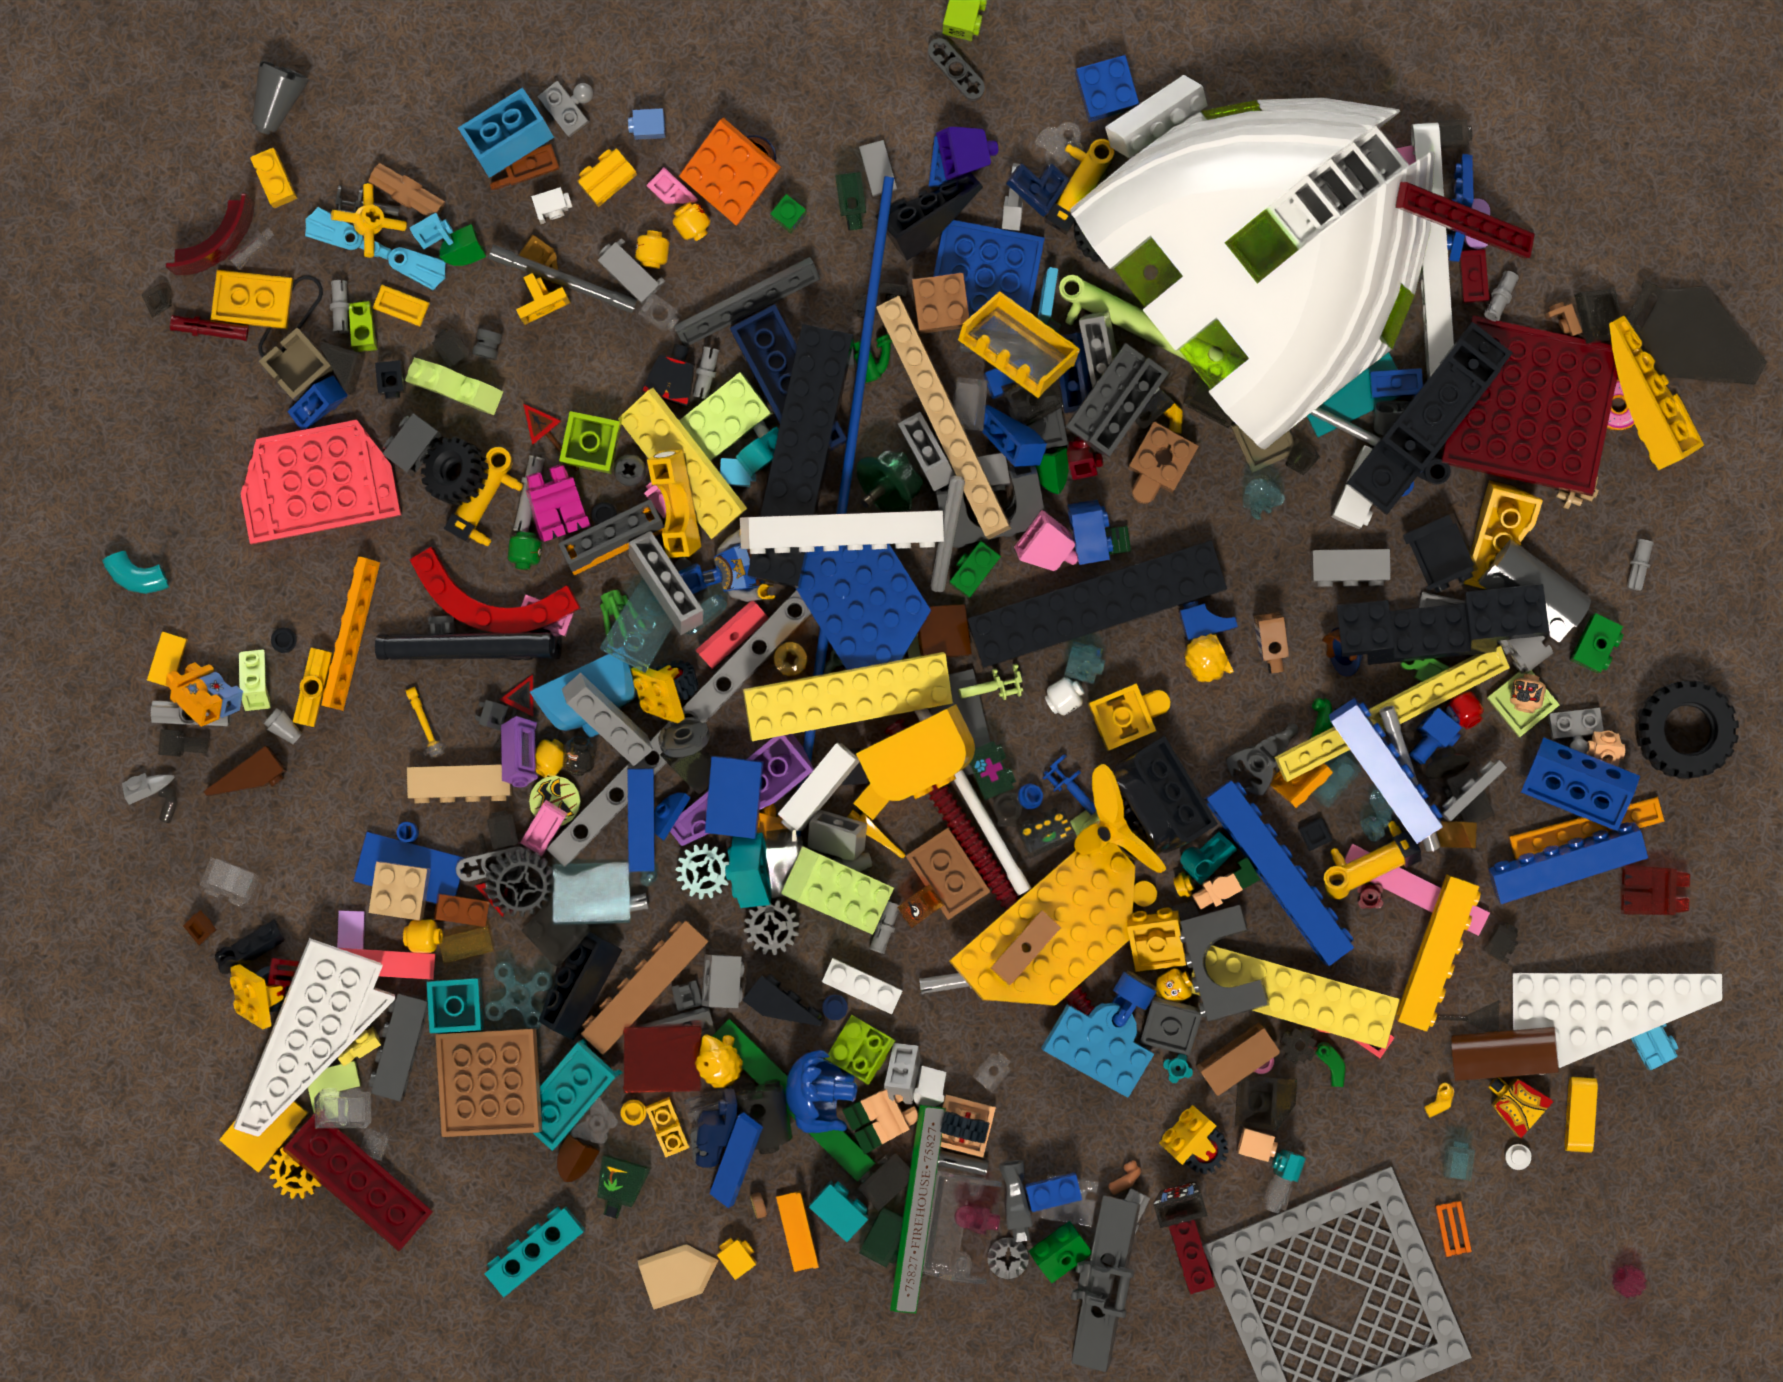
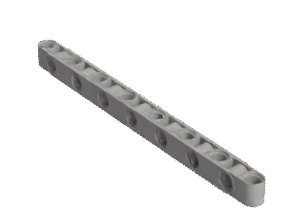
[547,590,811,867]

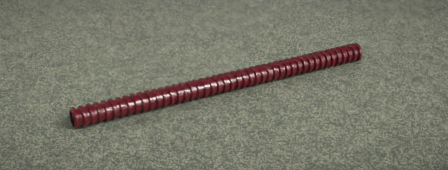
[884,719,1095,1016]

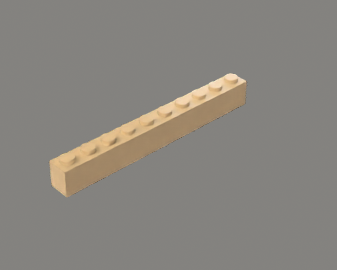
[876,296,1012,540]

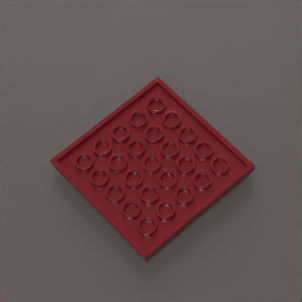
[1441,315,1618,496]

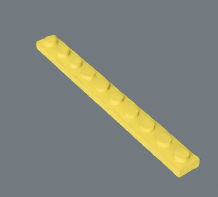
[1275,644,1510,782]

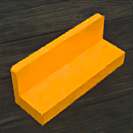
[776,1190,819,1272]

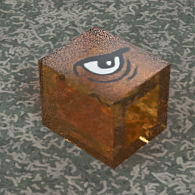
[897,884,944,928]

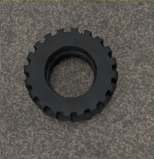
[1635,680,1739,779]

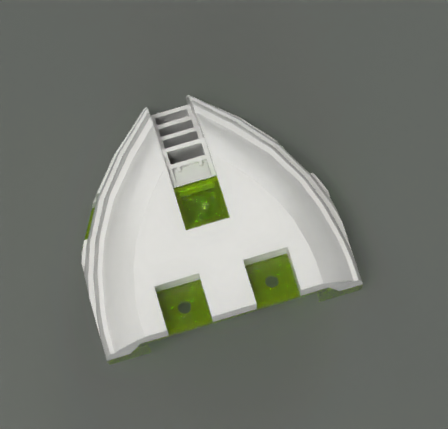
[1070,98,1435,449]

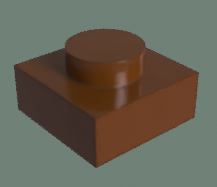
[183,910,217,946]

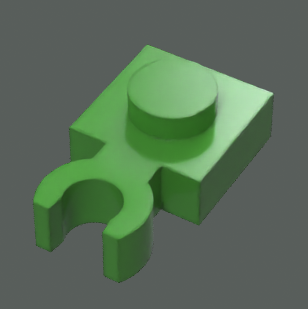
[1400,658,1449,682]

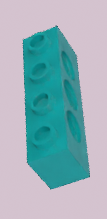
[484,1206,585,1298]

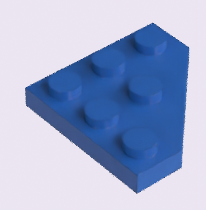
[1447,154,1474,262]

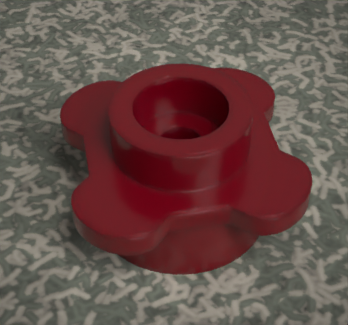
[1358,883,1383,909]

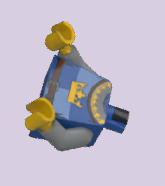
[702,530,775,602]

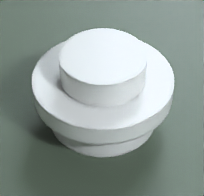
[1505,1144,1531,1170]

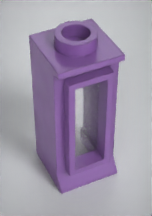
[501,716,538,788]

